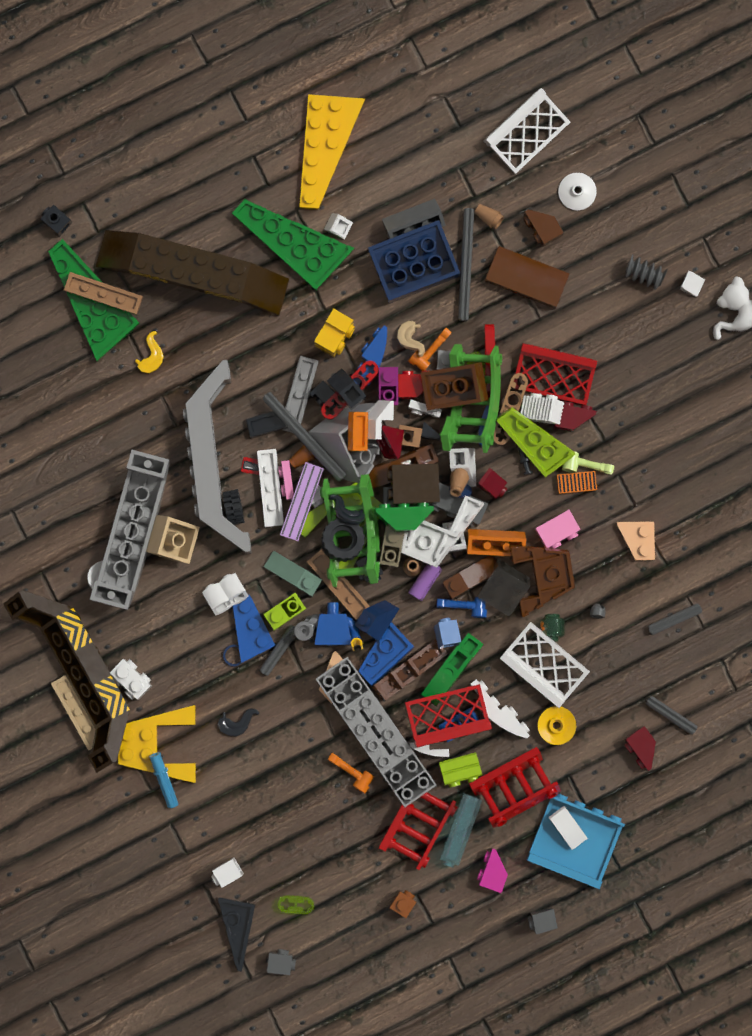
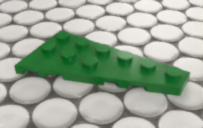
[48,239,140,362]

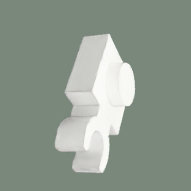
[408,400,442,418]

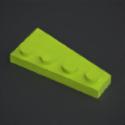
[496,407,575,477]

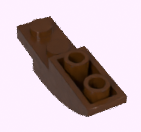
[369,443,439,489]

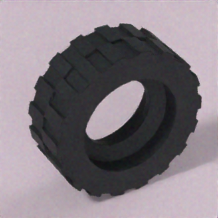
[321,518,365,562]

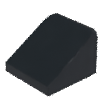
[421,422,441,441]

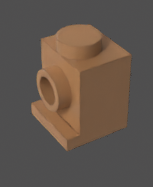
[399,425,422,449]

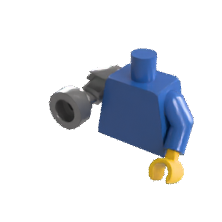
[294,602,363,651]

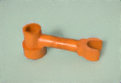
[408,328,452,371]
[327,753,374,794]

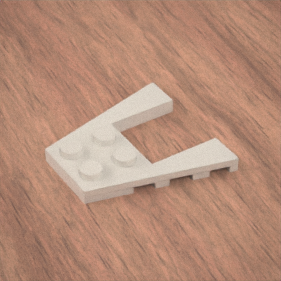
[401,495,484,568]

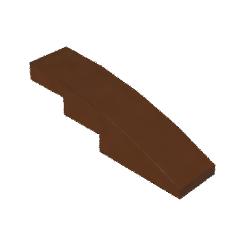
[372,639,448,702]

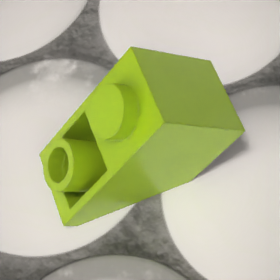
[264,593,306,630]

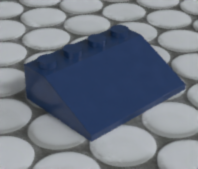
[368,220,460,304]

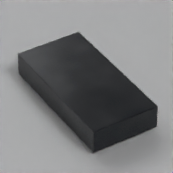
[246,411,288,438]

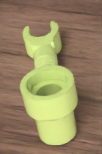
[562,452,614,475]

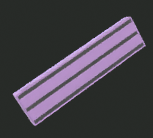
[280,462,324,541]

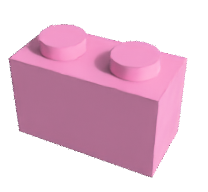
[535,510,581,549]

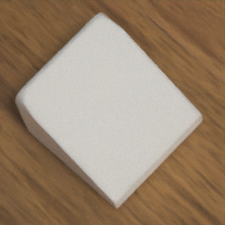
[324,213,353,240]
[680,271,705,297]

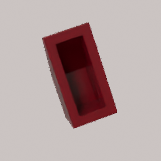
[477,468,508,499]

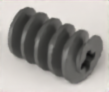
[625,254,668,290]

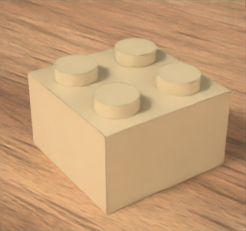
[146,515,200,564]

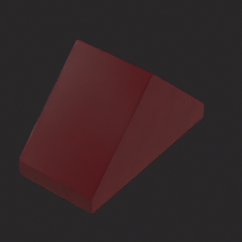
[375,425,404,459]

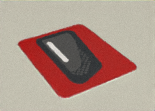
[241,457,259,475]

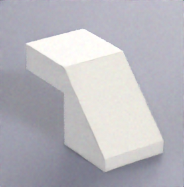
[368,400,394,439]

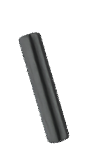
[648,604,702,635]
[260,625,296,676]
[646,696,698,735]

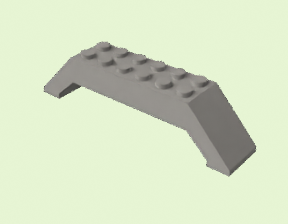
[183,360,252,554]

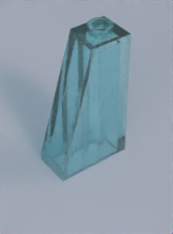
[440,793,482,868]

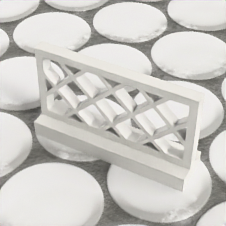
[483,88,570,174]
[500,622,590,708]

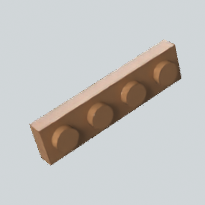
[64,272,143,315]
[307,549,370,621]

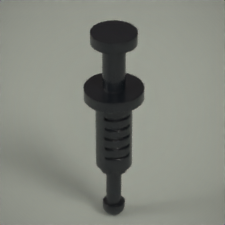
[517,445,533,476]

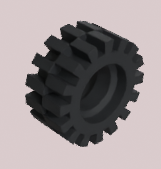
[222,489,245,525]

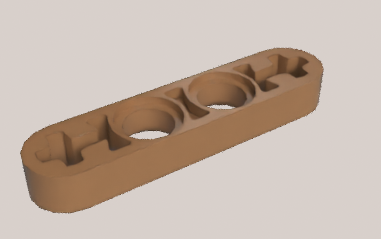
[493,373,528,445]

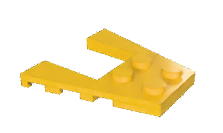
[118,705,196,783]

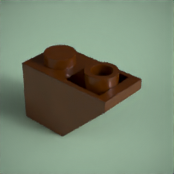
[523,209,564,247]

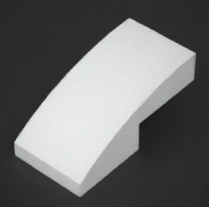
[410,743,449,757]
[549,806,588,850]

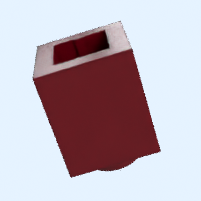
[553,401,596,431]
[624,726,656,771]

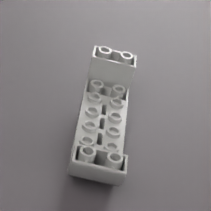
[316,657,436,807]

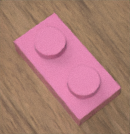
[278,460,294,501]

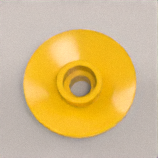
[538,706,576,745]

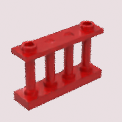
[469,747,561,828]
[379,792,458,870]

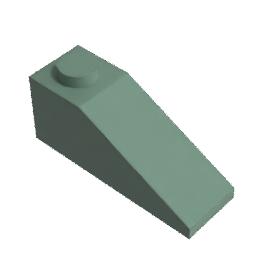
[264,551,322,597]

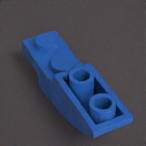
[353,325,387,387]

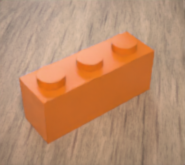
[466,529,526,556]

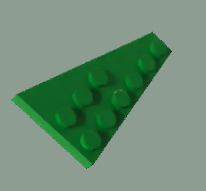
[232,199,355,291]

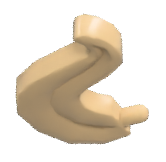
[397,321,425,357]

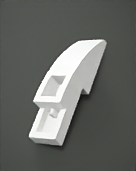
[470,679,530,738]

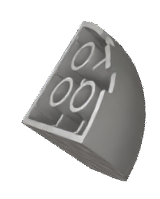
[309,403,380,483]

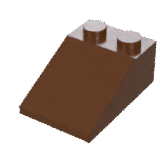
[421,362,488,411]

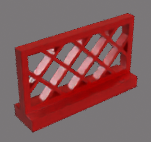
[514,343,597,405]
[405,684,492,748]

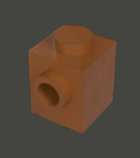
[390,890,416,918]

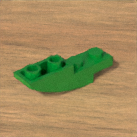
[421,633,484,707]

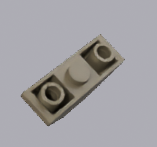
[380,525,405,567]

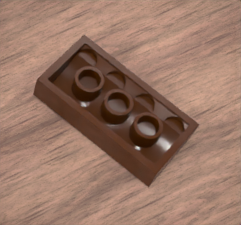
[485,246,569,309]

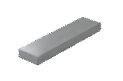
[282,356,319,433]

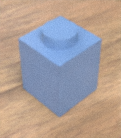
[434,618,461,649]

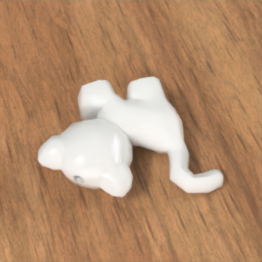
[713,276,752,340]

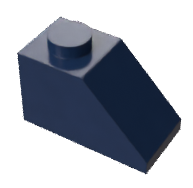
[354,600,399,641]

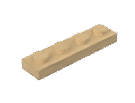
[51,675,96,751]

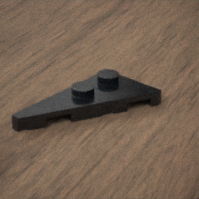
[218,897,256,972]

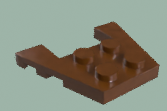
[509,545,575,617]

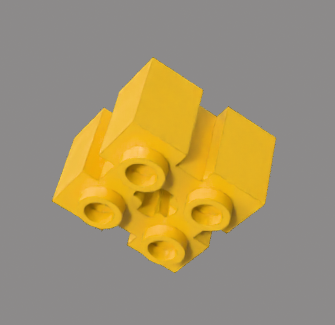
[314,308,355,358]

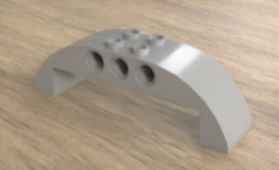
[90,450,169,610]

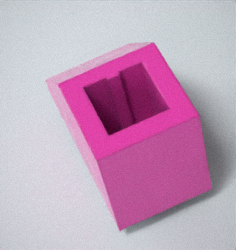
[477,848,508,893]

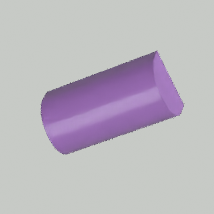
[408,564,442,601]

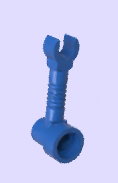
[437,597,487,618]

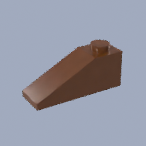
[442,555,501,599]

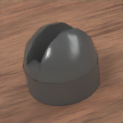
[590,604,606,619]

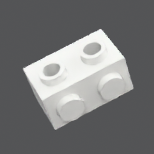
[110,659,152,700]

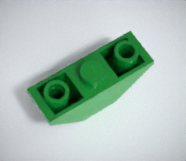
[374,503,434,532]

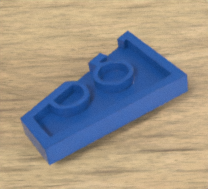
[233,594,275,663]
[359,622,414,686]

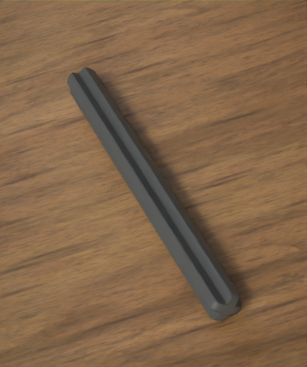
[458,208,474,321]
[263,392,346,481]

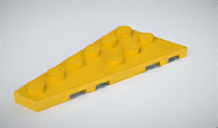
[300,94,365,210]

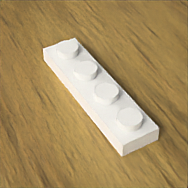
[257,449,284,527]

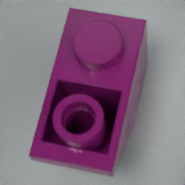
[379,367,398,406]

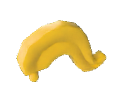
[135,331,164,374]

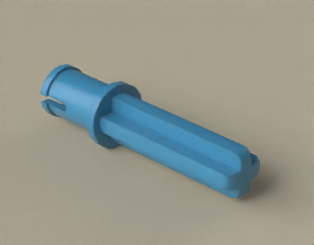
[149,752,178,808]

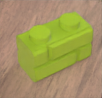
[439,752,482,788]

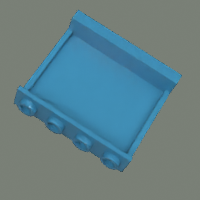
[526,793,625,889]

